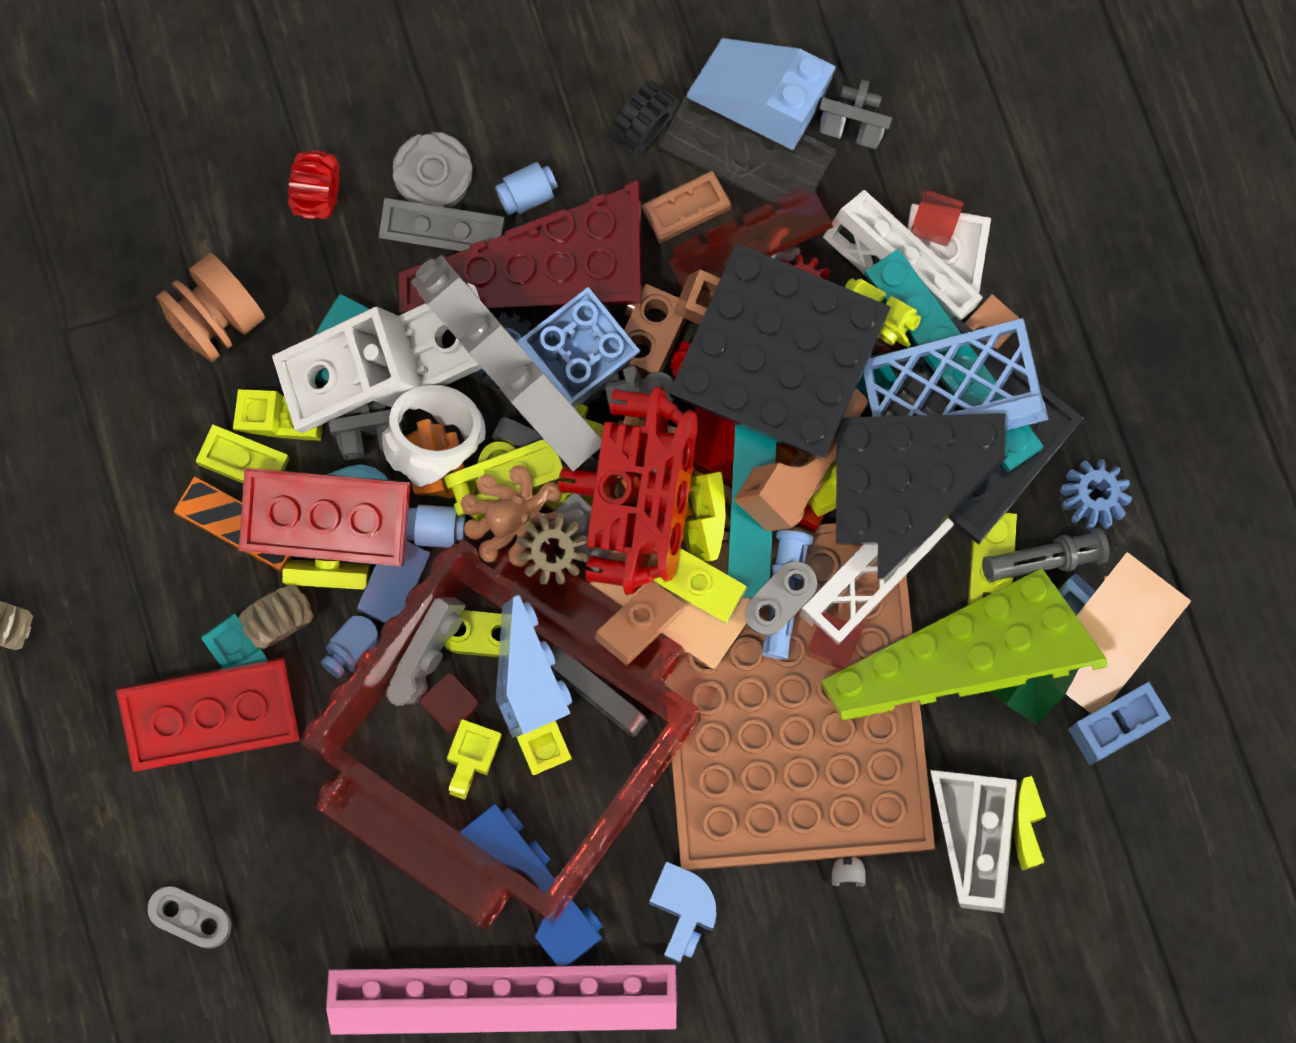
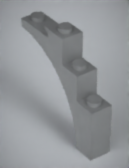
[411,255,602,471]

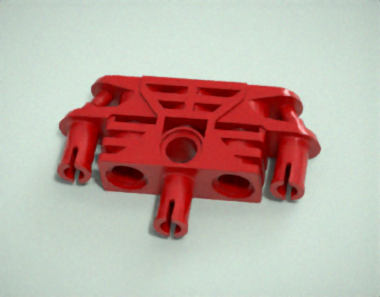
[558,386,698,596]

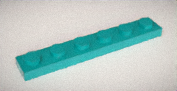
[864,248,1044,472]

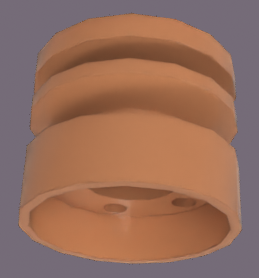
[156,252,265,362]

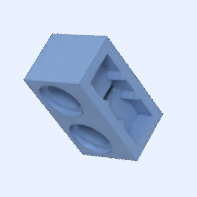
[1068,682,1171,766]

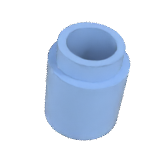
[495,162,558,215]
[406,504,466,548]

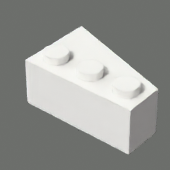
[930,770,1017,913]

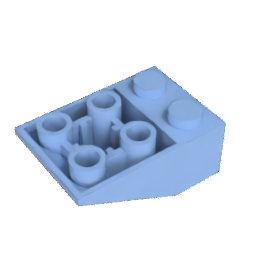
[517,287,640,409]
[496,595,572,738]

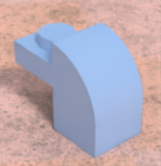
[649,862,716,964]

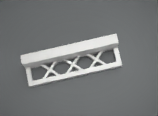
[823,190,983,320]
[800,519,954,645]

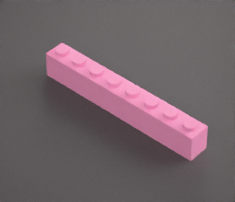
[326,965,676,1034]

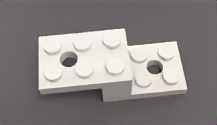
[272,283,482,433]

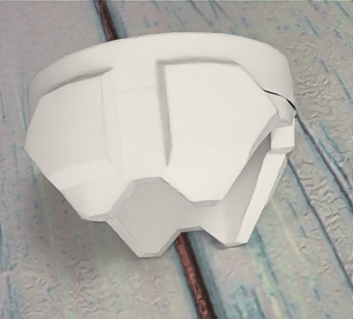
[382,385,486,487]

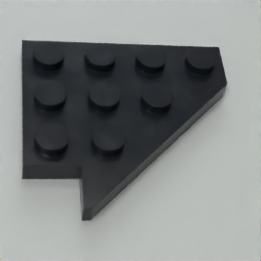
[836,413,1007,580]

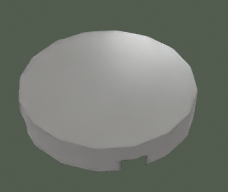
[393,132,473,208]

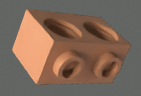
[620,284,687,377]

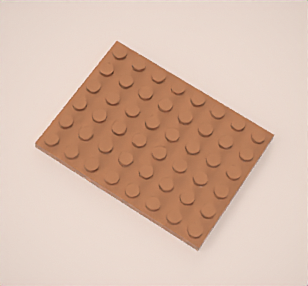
[661,523,935,871]

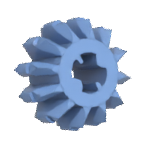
[1060,459,1132,530]

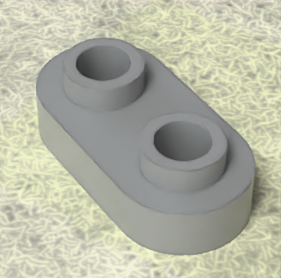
[745,562,817,636]
[148,887,231,948]

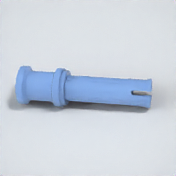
[761,530,814,660]

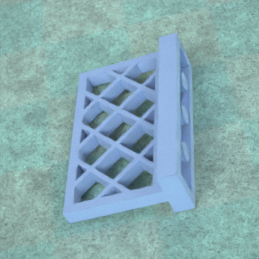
[863,318,1048,430]

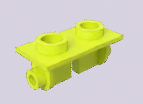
[845,279,921,348]

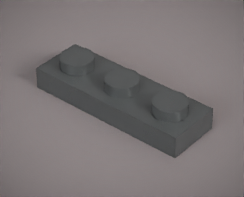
[379,198,505,251]

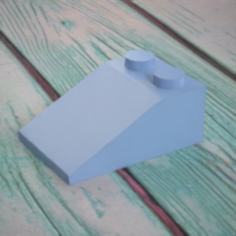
[687,38,836,150]

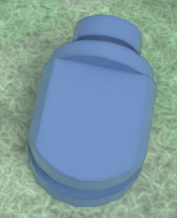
[321,616,379,678]

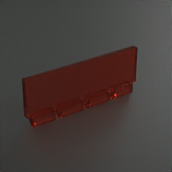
[669,187,833,290]

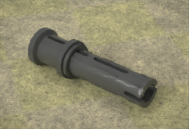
[982,527,1110,583]

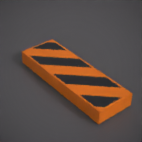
[173,476,292,573]

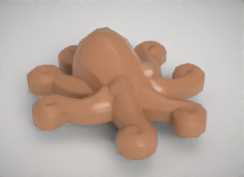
[461,466,566,567]

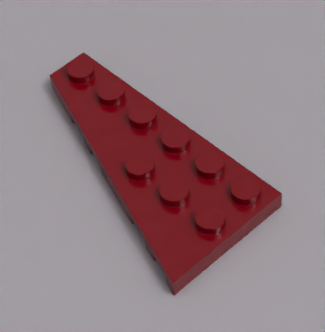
[399,180,643,315]

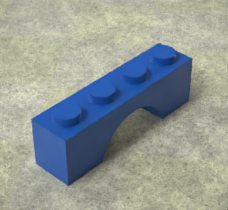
[455,804,603,967]

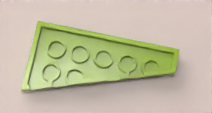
[821,568,1107,720]

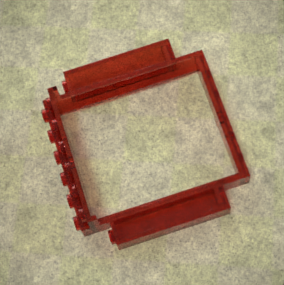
[301,539,701,932]

